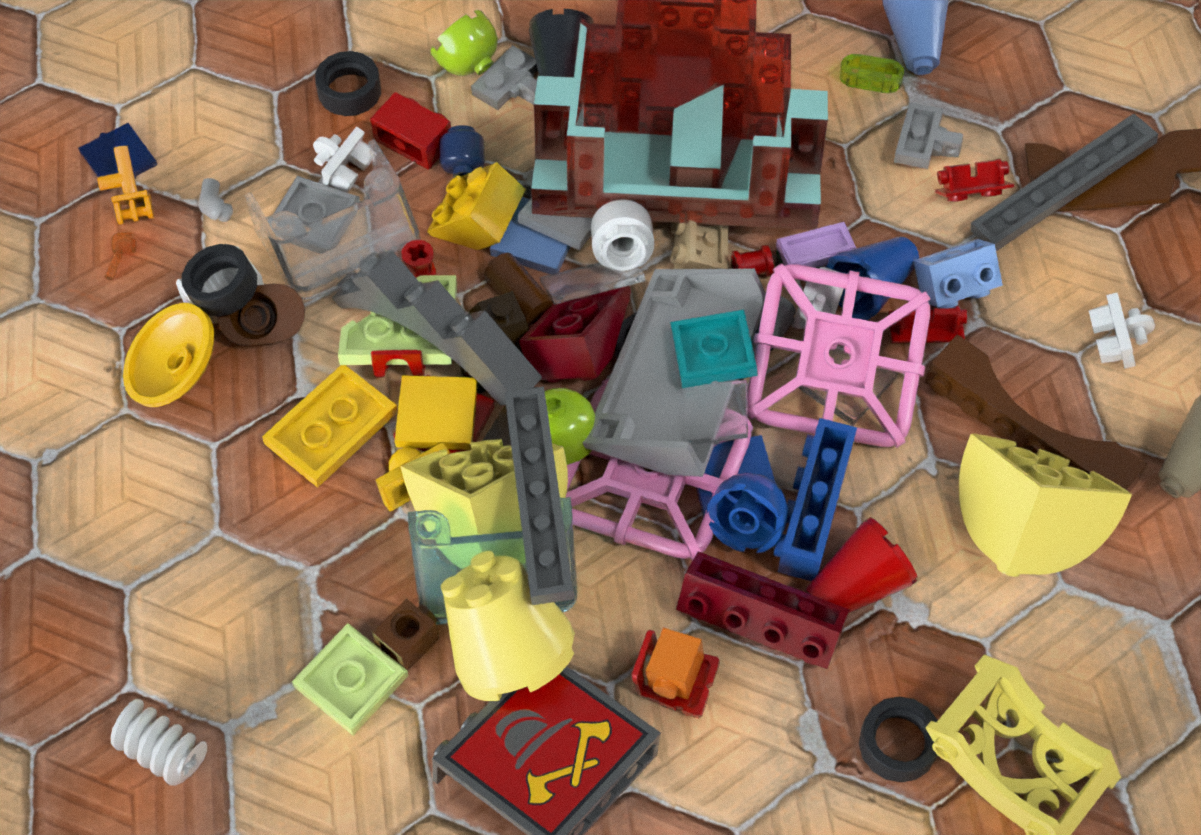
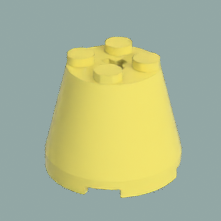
[441,551,575,701]

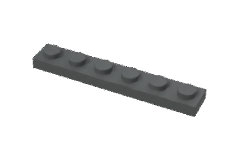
[971,114,1158,251]
[504,386,575,605]

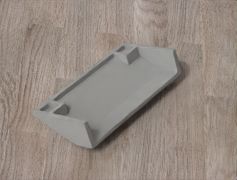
[583,269,766,477]

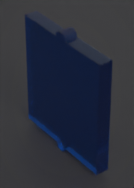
[78,123,158,191]

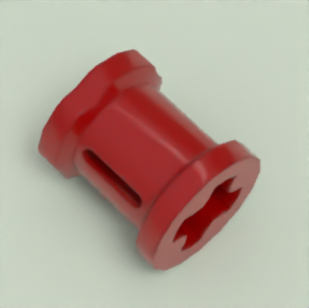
[401,239,437,278]
[731,245,774,278]

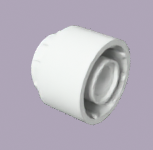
[591,200,654,272]

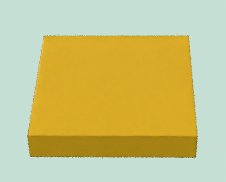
[395,375,478,450]

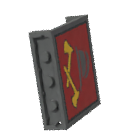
[432,666,661,835]

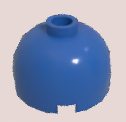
[707,472,788,553]

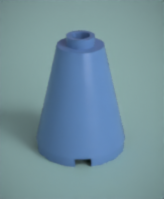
[882,0,949,75]

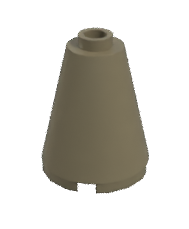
[1159,394,1201,498]

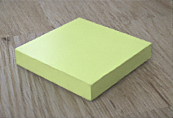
[292,623,409,736]

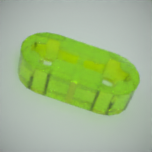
[839,54,904,93]

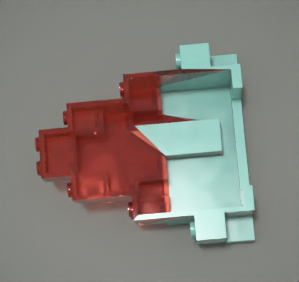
[531,0,828,230]

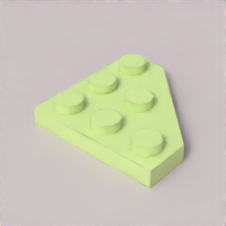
[338,275,457,365]

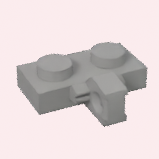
[471,45,538,110]
[894,102,963,169]

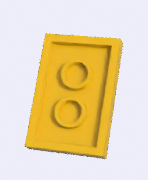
[262,365,398,488]

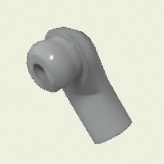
[199,178,233,222]

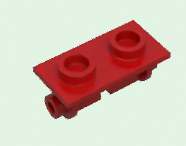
[935,158,1014,202]
[888,306,967,343]

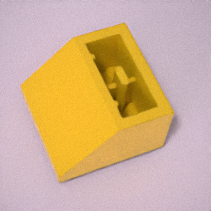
[427,162,526,250]

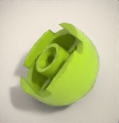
[431,10,498,76]
[545,388,595,465]

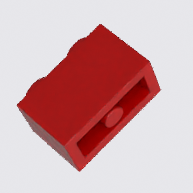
[370,92,451,170]

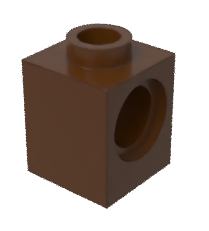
[372,598,439,671]

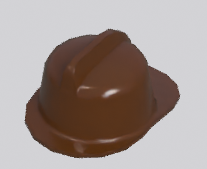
[217,283,305,346]

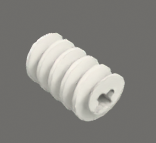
[111,699,207,786]

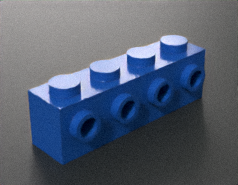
[773,418,857,581]

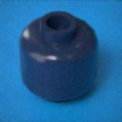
[439,125,485,178]

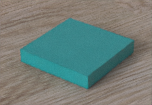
[670,309,758,388]

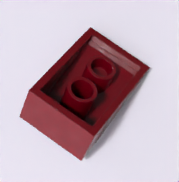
[519,285,631,382]

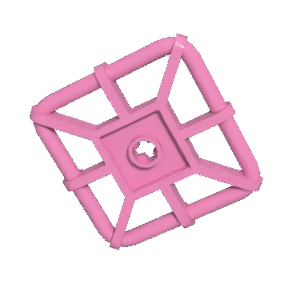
[746,263,931,448]
[562,378,753,561]

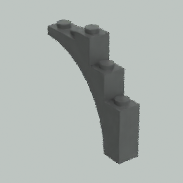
[332,250,542,405]

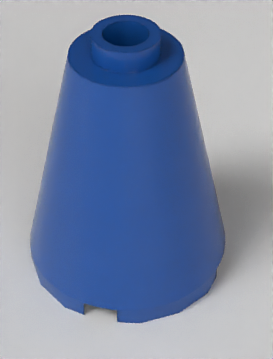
[825,237,919,321]

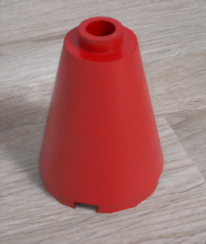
[804,517,918,613]

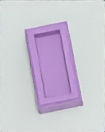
[776,222,856,268]

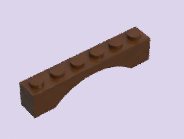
[925,335,1148,492]

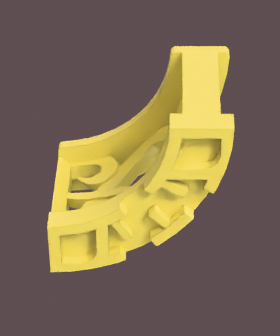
[926,655,1121,835]

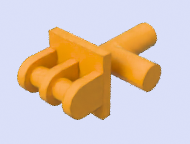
[97,146,154,225]

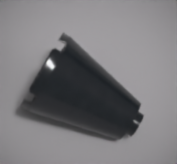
[529,9,595,94]

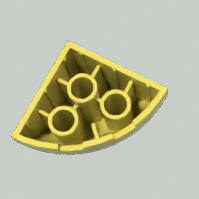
[959,434,1132,577]
[401,439,568,568]

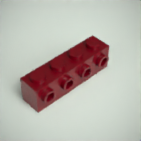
[675,551,850,669]

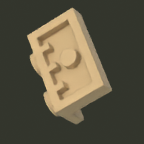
[671,208,728,269]

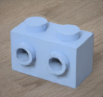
[913,239,1003,308]

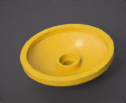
[123,303,214,407]

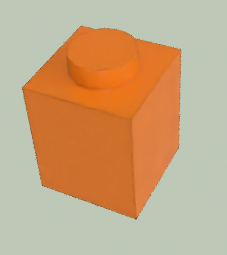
[646,627,704,700]

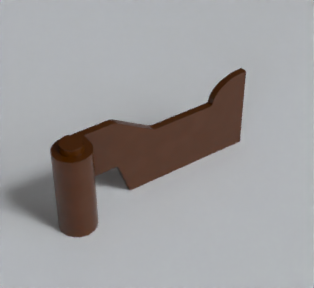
[1025,128,1201,212]

